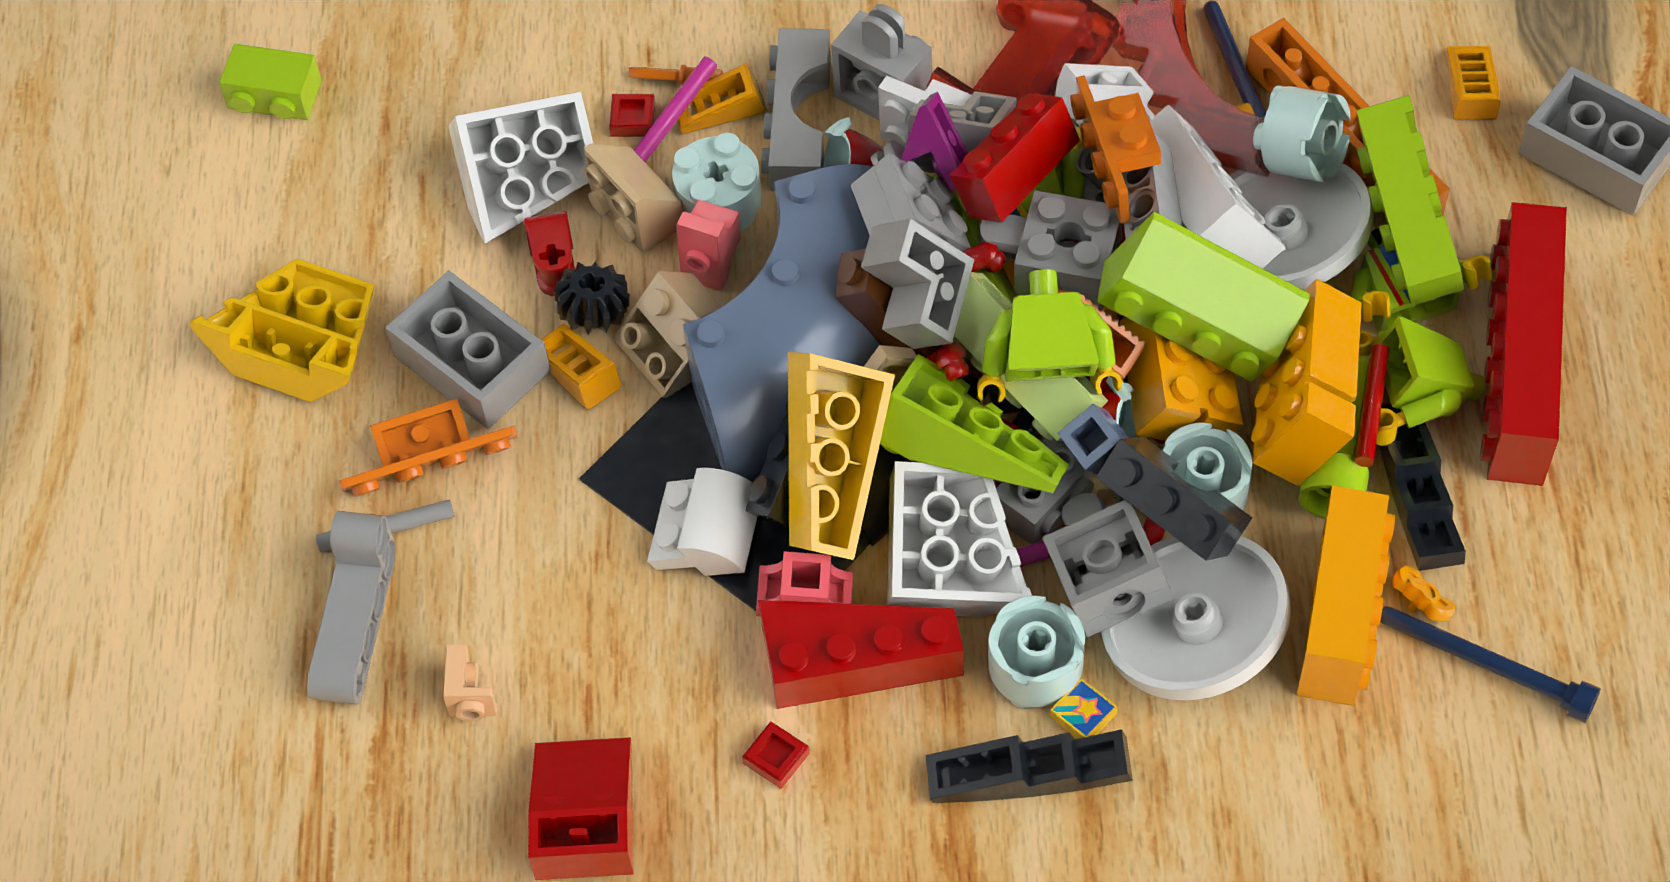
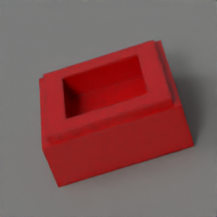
[609,94,655,137]
[742,721,810,789]

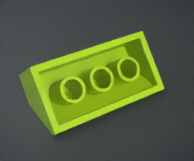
[1097,212,1310,382]

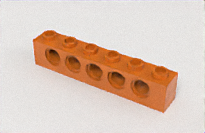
[1246,18,1450,215]

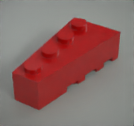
[758,600,964,709]

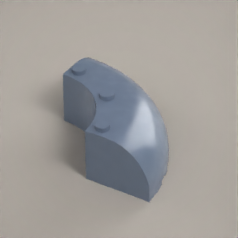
[683,164,881,483]

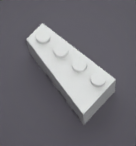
[1150,105,1286,269]

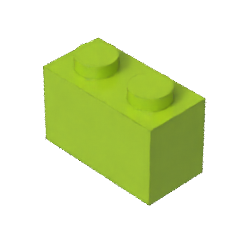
[219,43,322,120]

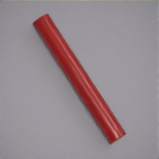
[1355,344,1389,467]

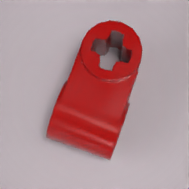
[524,211,575,296]

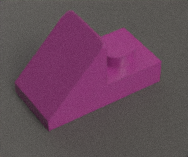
[901,92,968,191]

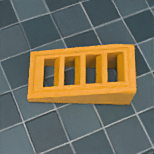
[1446,46,1501,119]
[670,63,767,134]
[540,324,621,409]

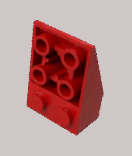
[528,737,634,880]

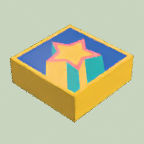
[1049,678,1118,739]

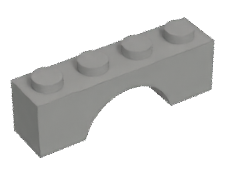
[761,28,831,191]

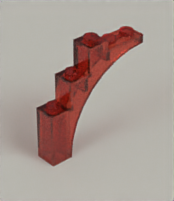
[1106,0,1270,177]

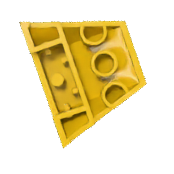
[190,258,374,402]

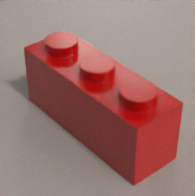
[950,93,1080,223]

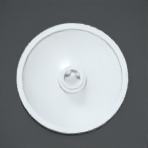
[1230,159,1374,290]
[1101,536,1291,700]

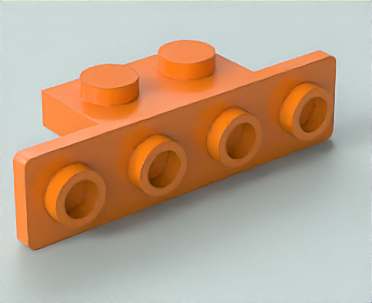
[1070,75,1162,224]
[339,398,517,497]

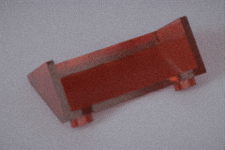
[926,0,1120,106]

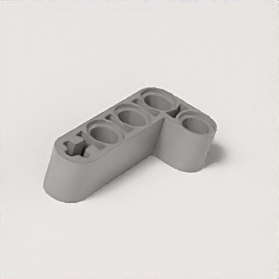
[1076,132,1182,239]
[307,511,395,705]

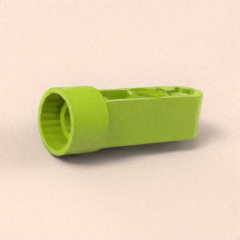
[1298,355,1370,519]

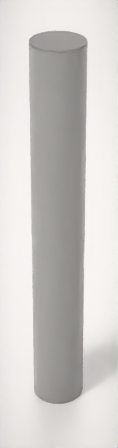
[316,499,455,552]

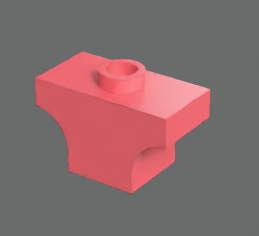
[676,200,741,291]
[756,552,853,616]

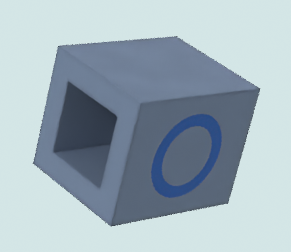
[1057,403,1128,475]

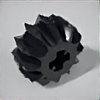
[554,260,630,335]

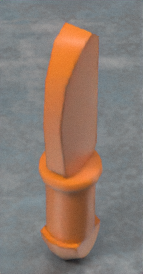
[629,64,724,85]

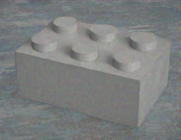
[1518,66,1670,216]
[385,270,551,429]

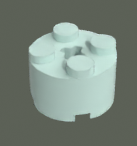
[1253,86,1351,182]
[672,132,762,232]
[1162,422,1252,511]
[988,596,1085,709]

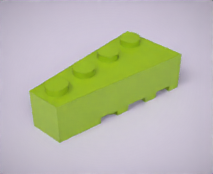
[1356,95,1464,305]

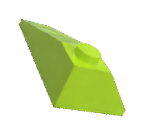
[880,354,1069,493]

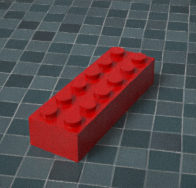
[1480,202,1567,486]

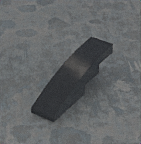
[1378,404,1466,571]
[925,729,1133,803]

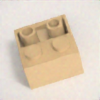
[583,144,683,254]
[613,271,722,398]

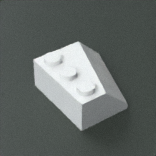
[448,92,593,244]
[887,461,1032,617]

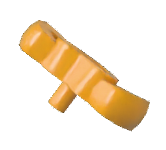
[1391,565,1456,622]

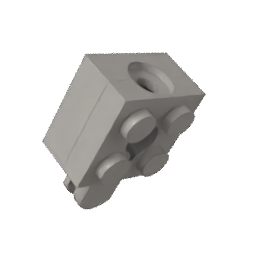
[831,4,932,120]
[851,140,971,251]
[980,190,1123,310]
[1043,493,1175,638]

